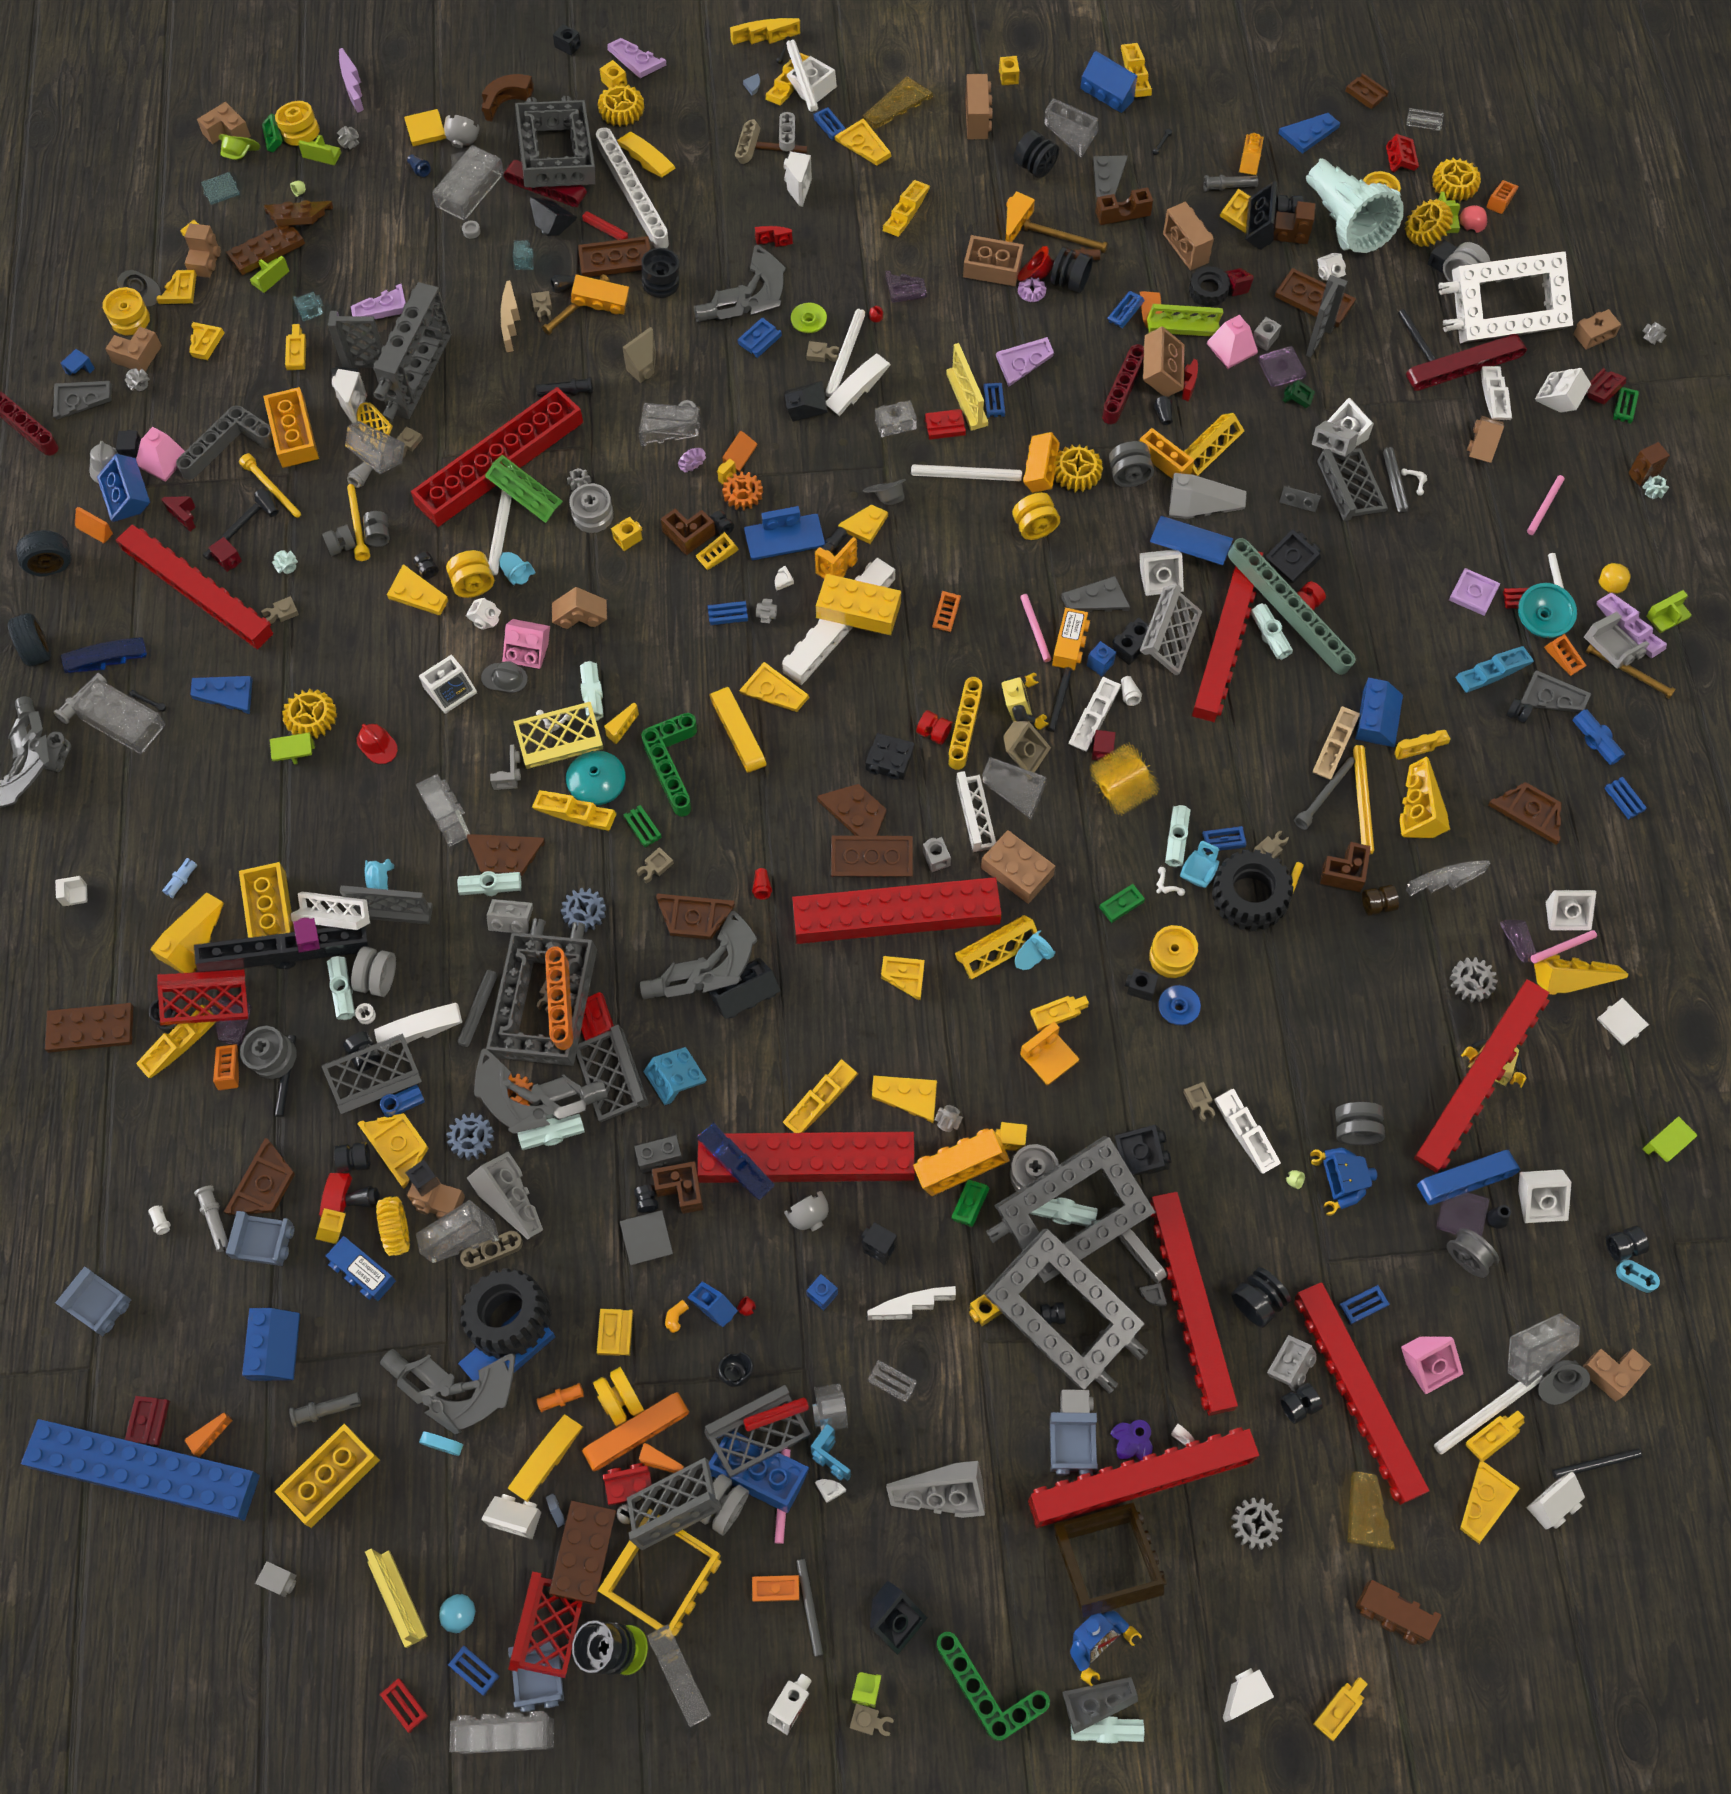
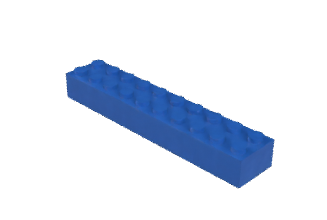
[21,1419,260,1521]

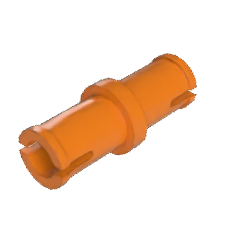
[537,1383,584,1412]

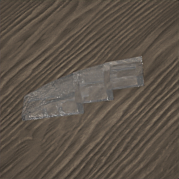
[1406,860,1491,896]
[647,1624,711,1727]

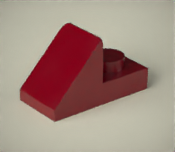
[1224,268,1253,296]
[161,496,196,532]

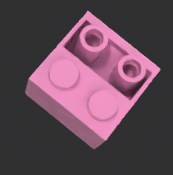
[502,619,550,669]

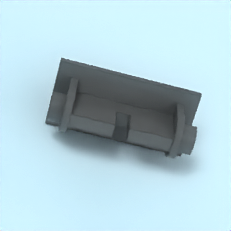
[1279,485,1321,513]

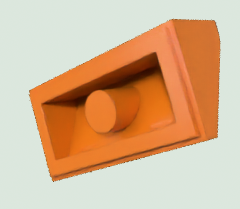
[1140,291,1162,328]
[722,431,757,472]
[75,507,113,543]

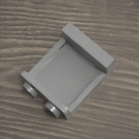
[1584,612,1650,668]

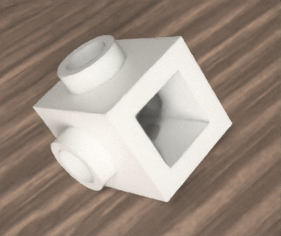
[1317,253,1346,281]
[466,598,501,630]

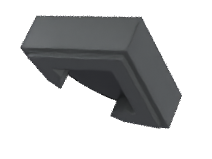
[1139,1283,1167,1306]

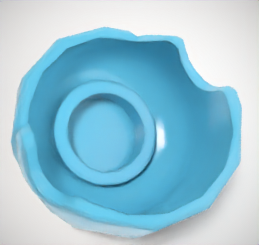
[439,1594,476,1633]

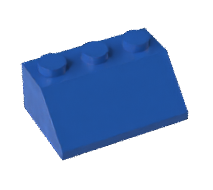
[1080,51,1137,113]
[97,454,150,522]
[1355,678,1403,747]
[242,1308,300,1381]

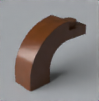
[482,74,534,122]

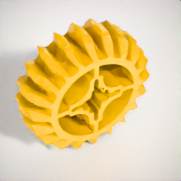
[598,84,644,127]
[1432,158,1481,202]
[1405,199,1453,247]
[1054,444,1103,493]
[282,688,337,739]
[376,1196,410,1256]

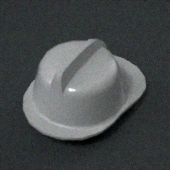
[90,441,118,484]

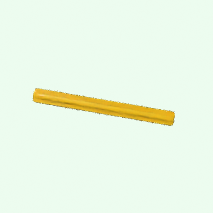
[1353,745,1374,855]

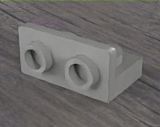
[487,899,533,934]
[1267,1335,1316,1392]

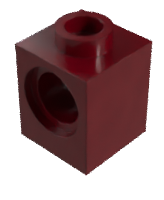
[208,537,242,572]
[1092,730,1116,763]

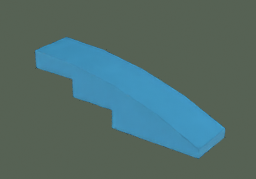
[1455,646,1534,693]

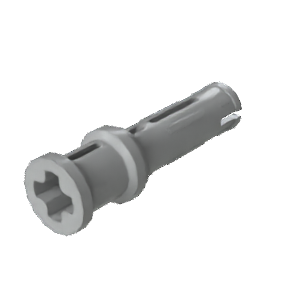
[53,673,107,724]
[194,1186,228,1252]

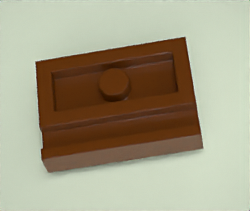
[1346,73,1389,110]

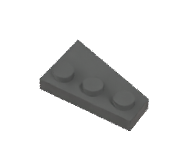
[1093,155,1128,202]
[53,381,112,420]
[1062,576,1130,612]
[1521,670,1591,713]
[1062,1677,1138,1734]

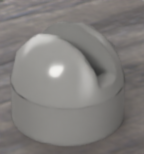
[616,1505,631,1524]

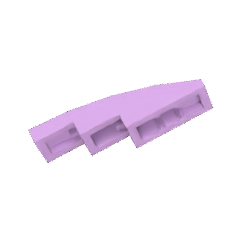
[339,48,364,113]
[1596,592,1667,659]

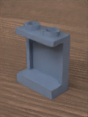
[226,1211,294,1266]
[55,1266,131,1336]
[1050,1412,1098,1476]
[508,1640,564,1712]

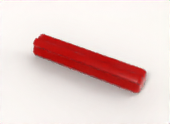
[582,211,628,240]
[743,1398,809,1431]

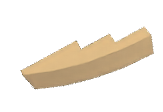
[501,280,520,352]
[1312,706,1360,780]

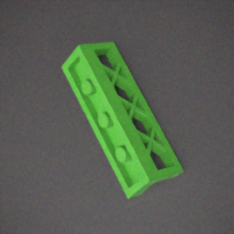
[485,455,563,523]

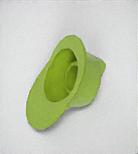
[219,134,260,160]

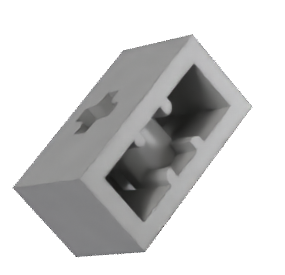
[1312,421,1359,457]

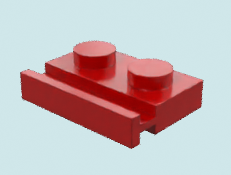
[925,409,966,440]
[581,992,614,1041]

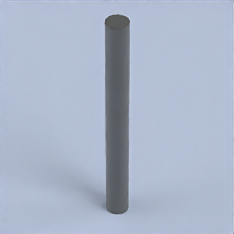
[796,1559,823,1657]

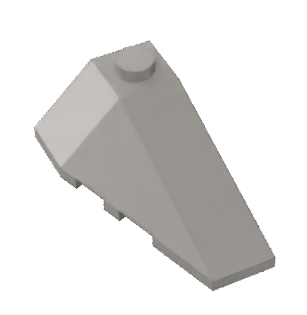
[1169,473,1246,519]
[467,1152,543,1240]
[886,1461,985,1518]

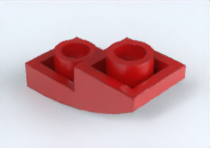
[755,226,793,247]
[1182,359,1198,402]
[319,1173,352,1217]

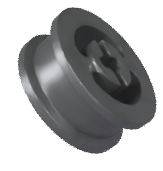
[1447,1228,1499,1278]

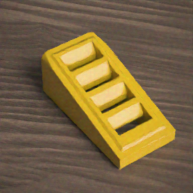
[696,532,739,570]
[604,703,639,744]

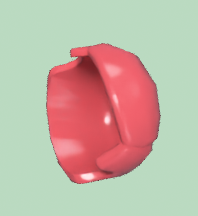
[1459,205,1487,233]

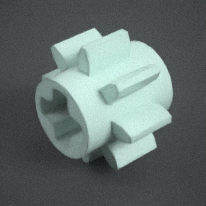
[1643,475,1669,499]
[272,550,298,574]

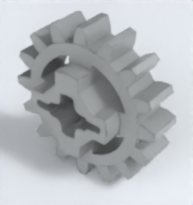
[1450,957,1498,1002]
[1231,1498,1283,1550]

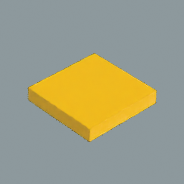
[404,109,446,146]

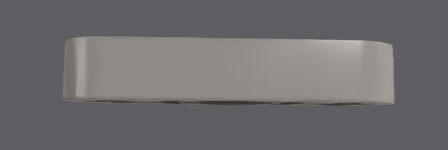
[779,112,795,151]
[1118,1229,1167,1283]

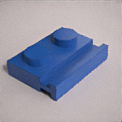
[738,318,782,358]

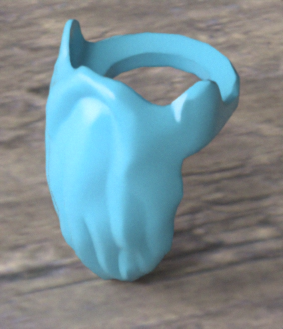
[499,552,535,585]
[365,859,394,890]
[1014,930,1055,970]

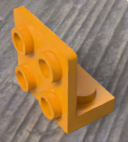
[815,537,857,579]
[1020,1022,1079,1085]

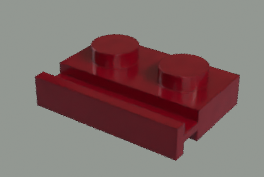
[1585,368,1626,405]
[125,1396,170,1446]

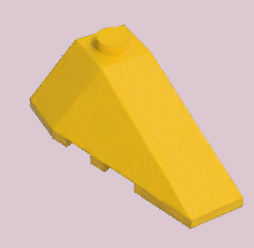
[1400,757,1450,838]
[150,892,224,973]
[1533,953,1628,995]

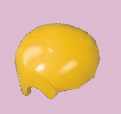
[1599,563,1630,593]

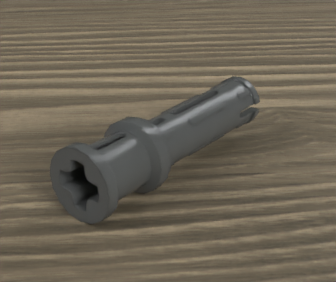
[1204,175,1258,192]
[289,1392,361,1428]

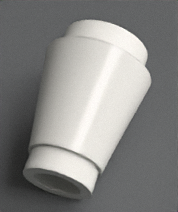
[1121,676,1142,706]

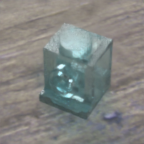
[513,240,533,269]
[292,292,323,321]

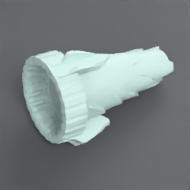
[1306,159,1403,253]

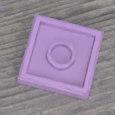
[1449,568,1500,616]

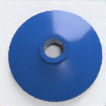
[1159,985,1201,1025]

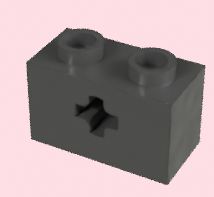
[634,1135,683,1174]

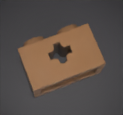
[1574,309,1621,349]

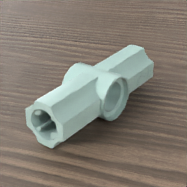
[1250,603,1293,660]
[580,661,603,721]
[1165,805,1190,867]
[457,871,521,896]
[327,956,355,1020]
[518,1114,585,1150]
[1030,1198,1097,1227]
[1071,1717,1144,1743]

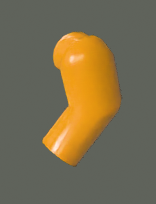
[665,1300,689,1333]

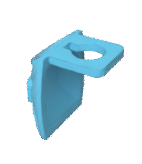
[1180,841,1219,888]

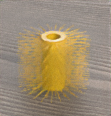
[1090,743,1158,815]

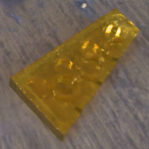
[862,76,933,129]

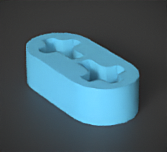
[1616,1260,1660,1293]
[419,1431,463,1456]

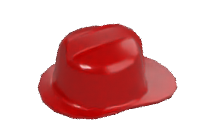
[1017,246,1054,281]
[356,724,398,764]

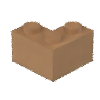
[197,102,251,144]
[185,223,221,278]
[106,327,162,371]
[1467,416,1504,463]
[552,587,607,629]
[407,1177,465,1221]
[1583,1349,1651,1402]

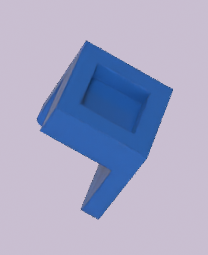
[61,349,95,375]

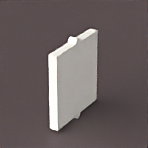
[1597,998,1649,1046]

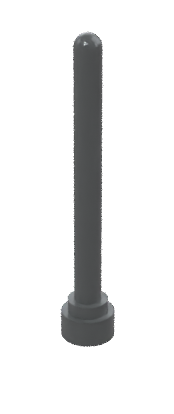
[1294,757,1355,830]

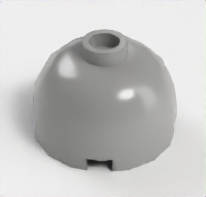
[444,115,480,148]
[784,1191,829,1232]

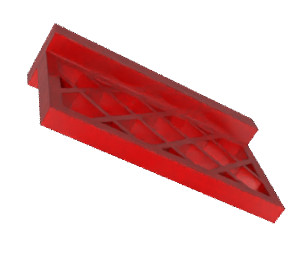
[157,969,248,1025]
[508,1571,583,1678]

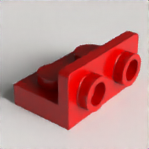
[1386,134,1419,172]
[603,1463,652,1506]

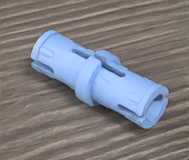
[162,858,197,898]

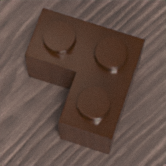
[1273,201,1315,244]
[661,509,715,556]
[1320,842,1371,892]
[652,1161,704,1214]

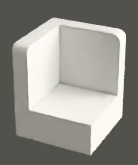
[55,876,88,906]

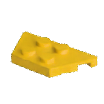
[357,1113,429,1189]

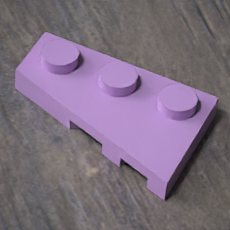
[608,38,666,78]
[351,284,406,319]
[996,337,1054,387]

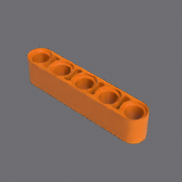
[545,947,573,1050]
[582,1392,689,1471]

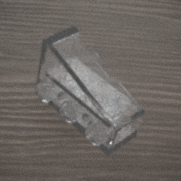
[812,1383,848,1431]

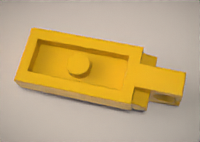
[285,324,306,370]
[1394,730,1450,760]
[1030,996,1089,1031]
[1466,1411,1525,1462]
[1313,1678,1368,1741]

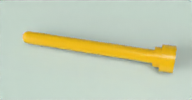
[239,453,301,518]
[347,484,370,561]

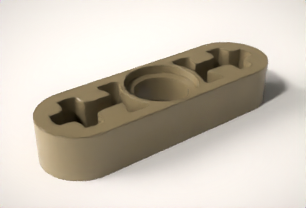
[735,119,760,164]
[460,1231,523,1270]

